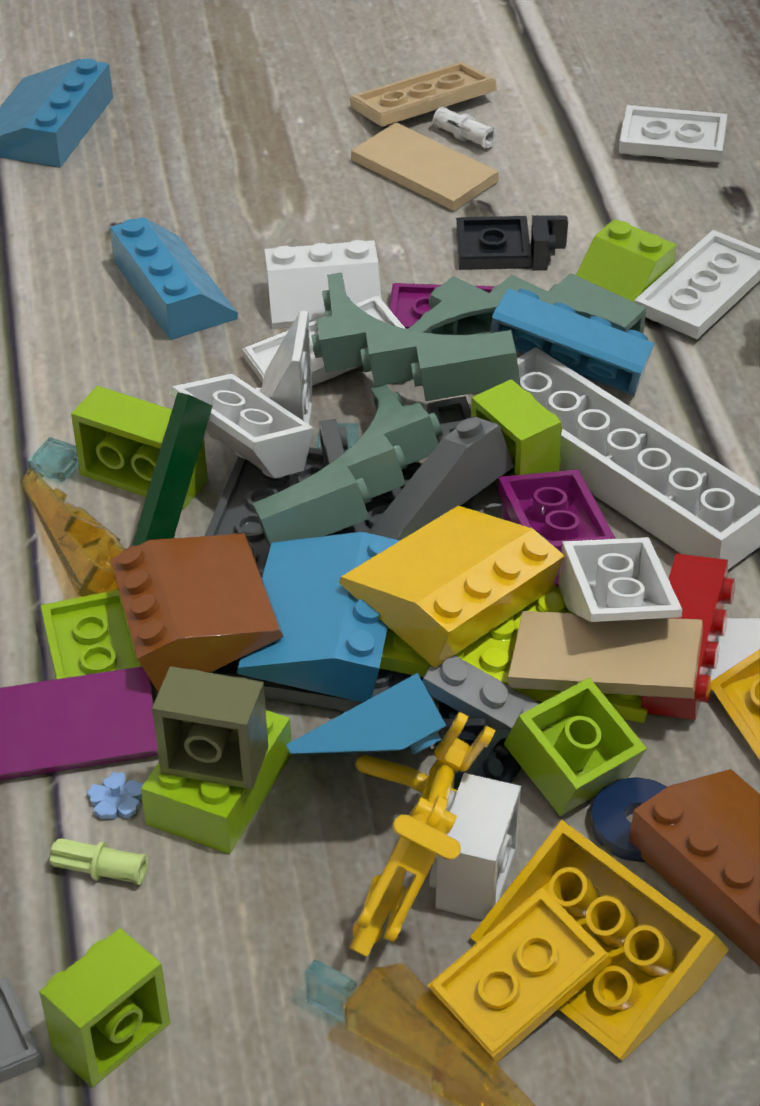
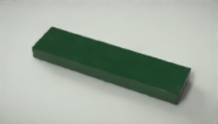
[132,392,213,546]

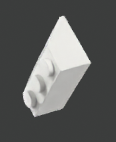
[265,240,382,329]
[171,374,314,479]

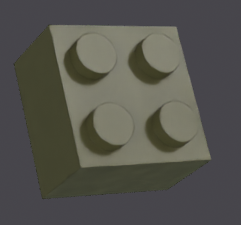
[152,666,269,790]

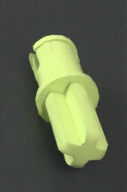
[50,838,148,885]

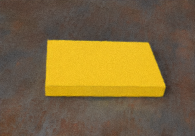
[427,887,611,1064]

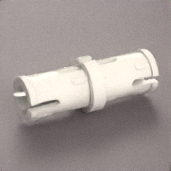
[433,107,497,148]

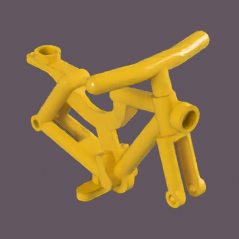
[349,712,495,957]

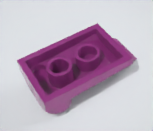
[497,469,616,587]

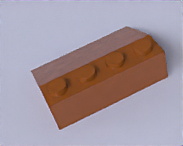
[111,533,284,693]
[629,769,760,967]

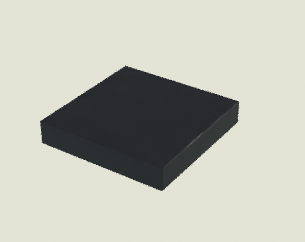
[456,216,531,270]

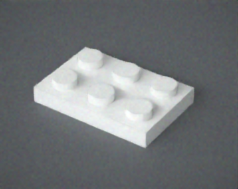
[619,105,727,163]

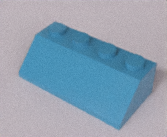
[110,217,238,340]
[491,288,654,396]

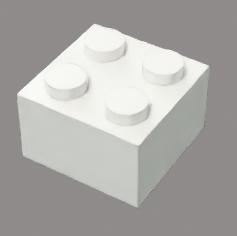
[429,773,521,920]

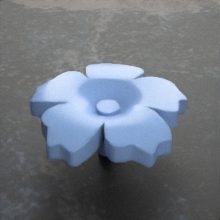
[87,772,143,820]

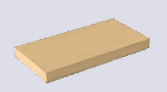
[350,62,497,127]
[351,122,499,211]
[508,611,703,699]

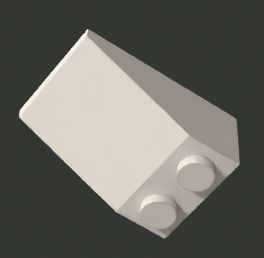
[255,311,313,425]
[559,537,682,622]

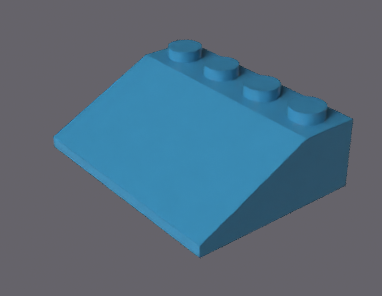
[0,58,113,168]
[237,532,400,702]
[286,673,446,755]

